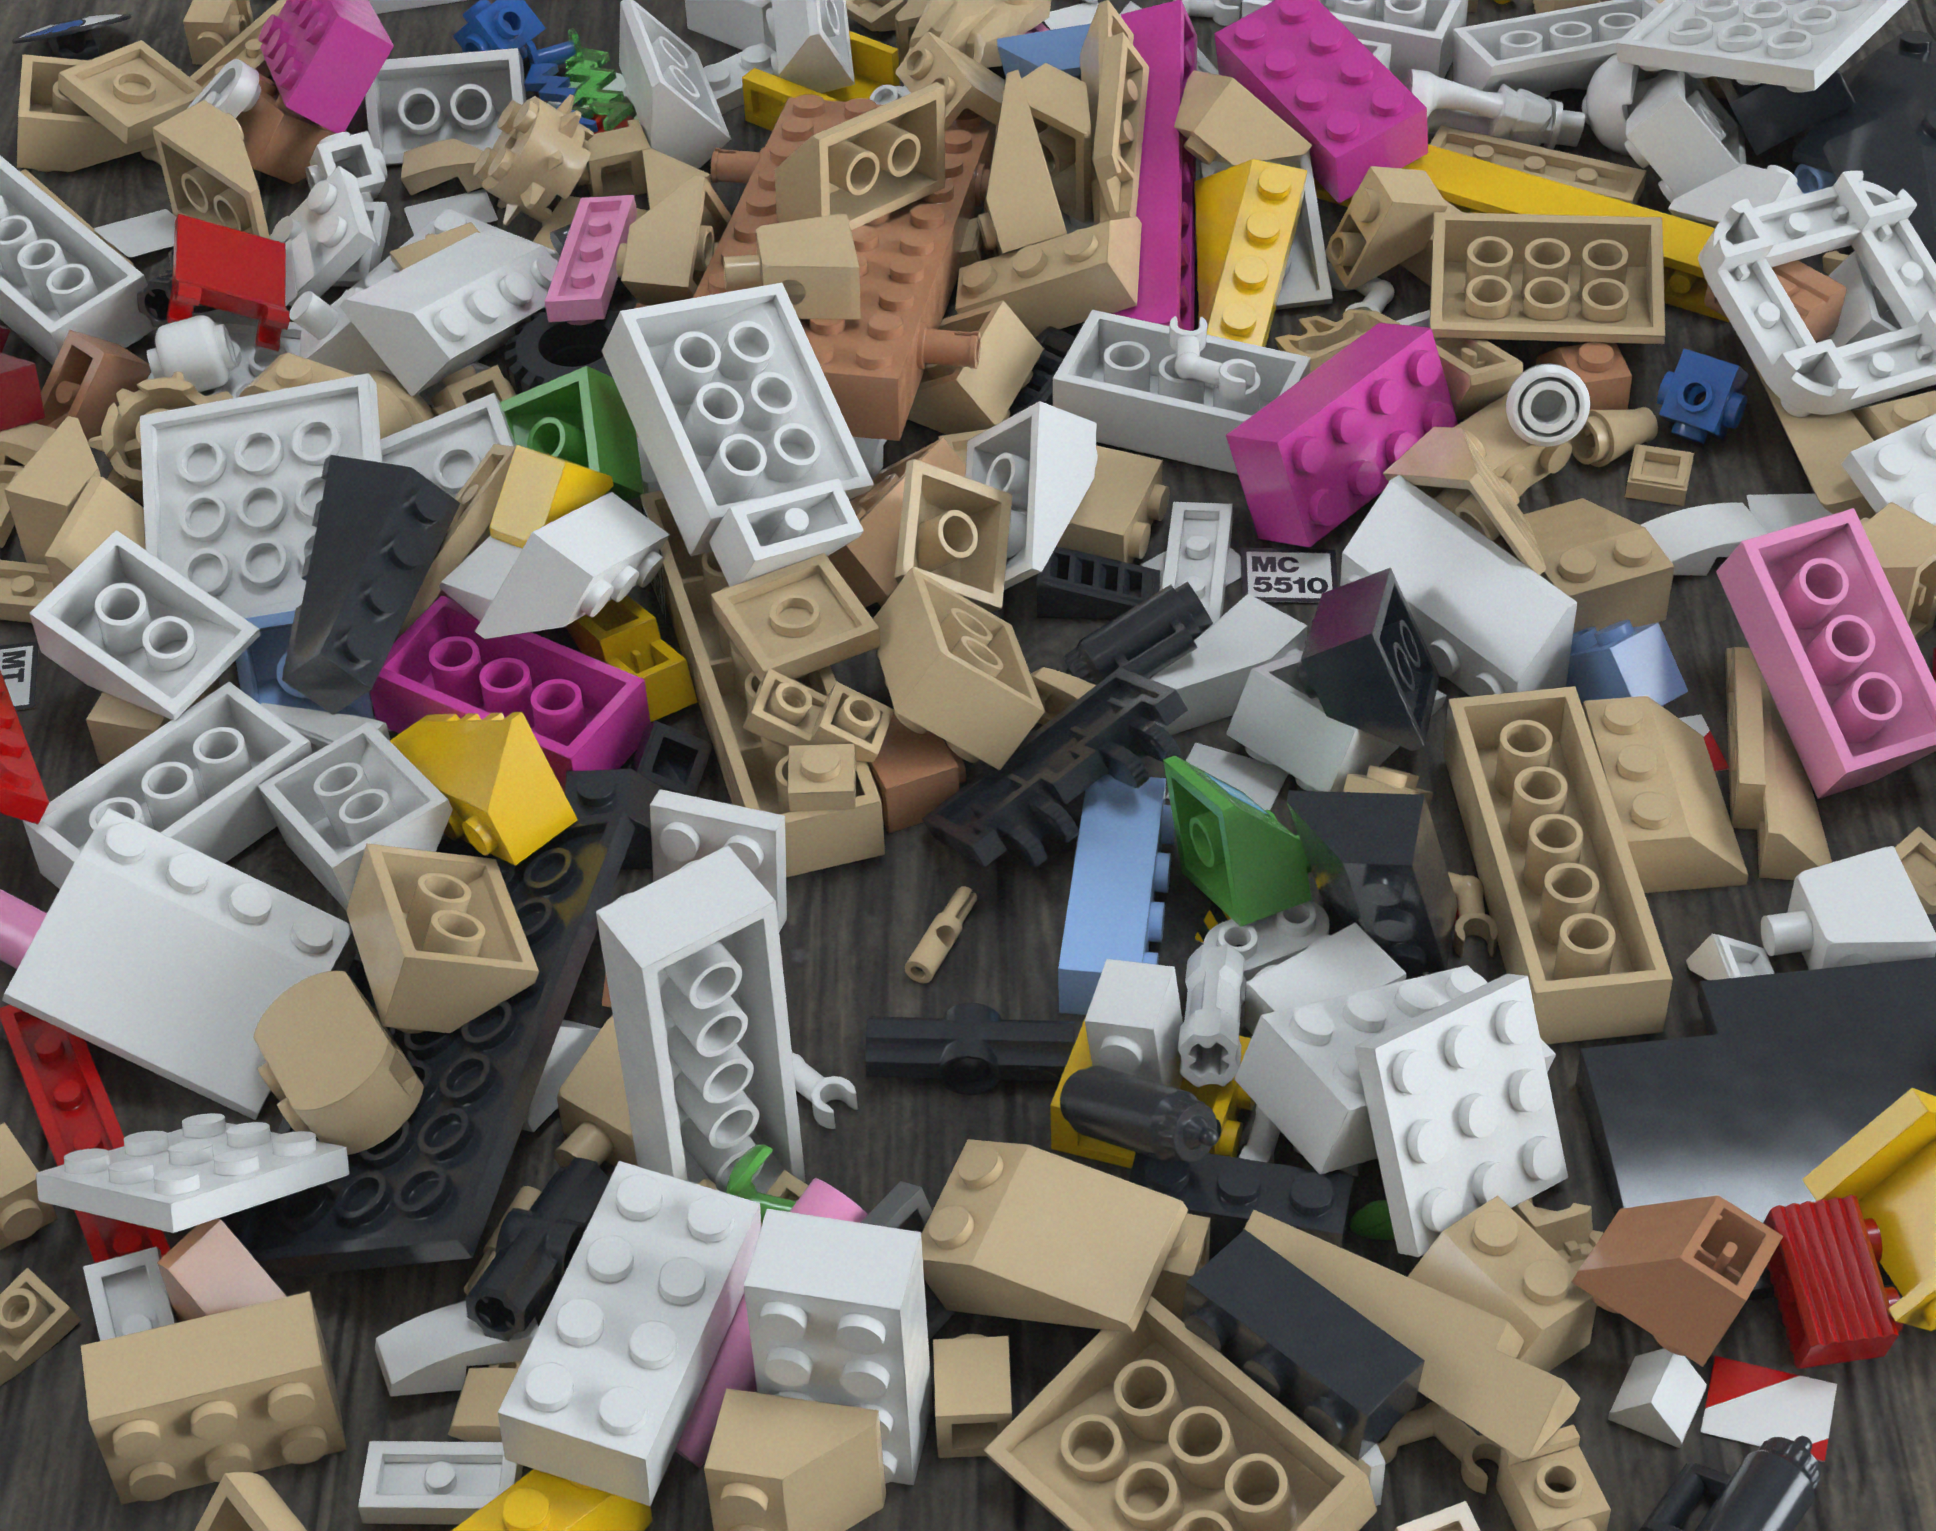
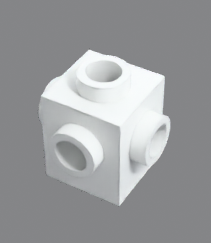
[306,131,387,202]

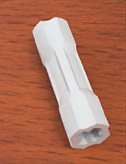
[1178,943,1246,1088]

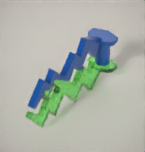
[524,28,633,132]

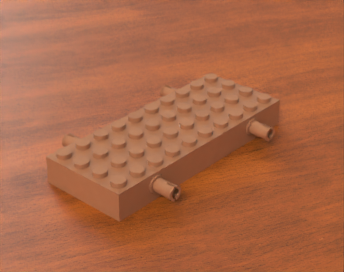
[634,94,996,441]

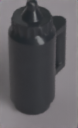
[1063,582,1213,685]
[1060,1066,1222,1163]
[1639,1436,1821,1531]

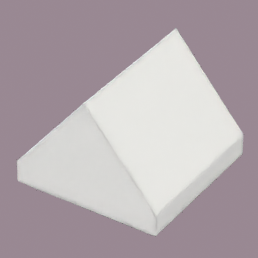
[1608,1348,1707,1448]

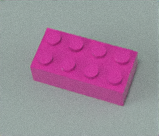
[259,0,394,133]
[1214,0,1428,203]
[1226,323,1458,547]
[370,595,651,794]

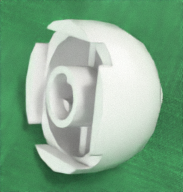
[1582,54,1661,155]

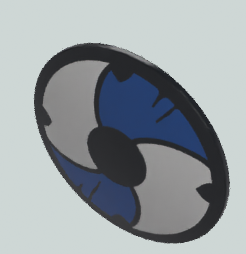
[12,14,132,60]

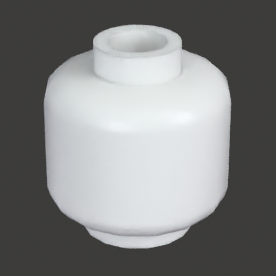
[147,315,237,392]

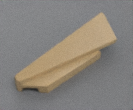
[1079,0,1149,225]
[1748,353,1876,520]
[1725,647,1832,880]
[1244,1210,1580,1459]

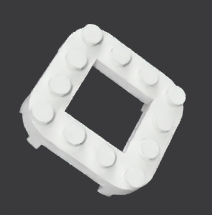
[1698,171,1936,417]

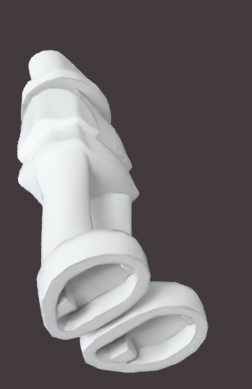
[1405,69,1585,150]

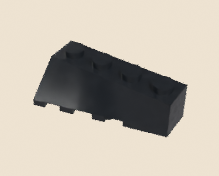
[282,455,461,715]

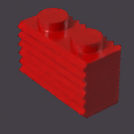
[1763,1195,1904,1369]

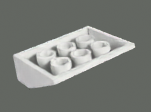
[602,282,874,556]
[2,808,352,1120]

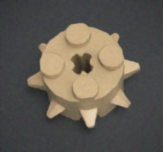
[473,94,594,226]
[88,371,233,506]

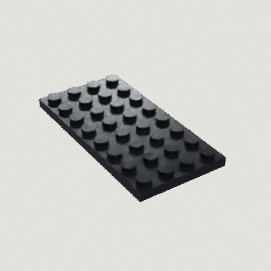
[233,810,635,1278]

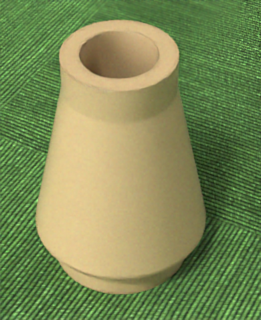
[1571,407,1658,467]

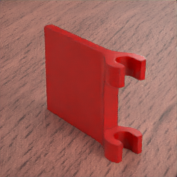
[167,214,290,352]

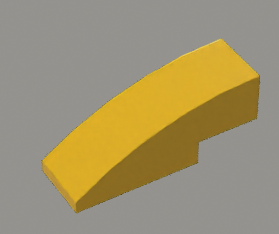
[565,595,697,722]

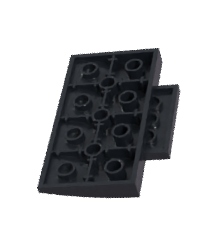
[1575,957,1936,1300]

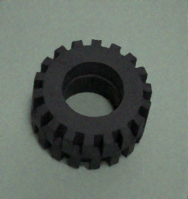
[505,306,622,395]

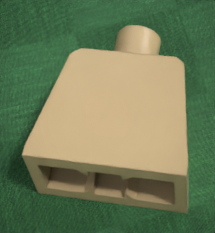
[723,213,861,319]
[554,1015,638,1167]

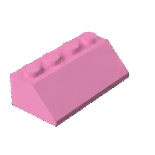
[1716,508,1936,799]

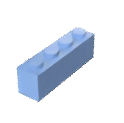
[1058,774,1175,1015]

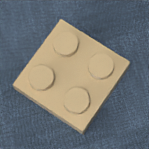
[58,40,204,144]
[711,553,881,682]

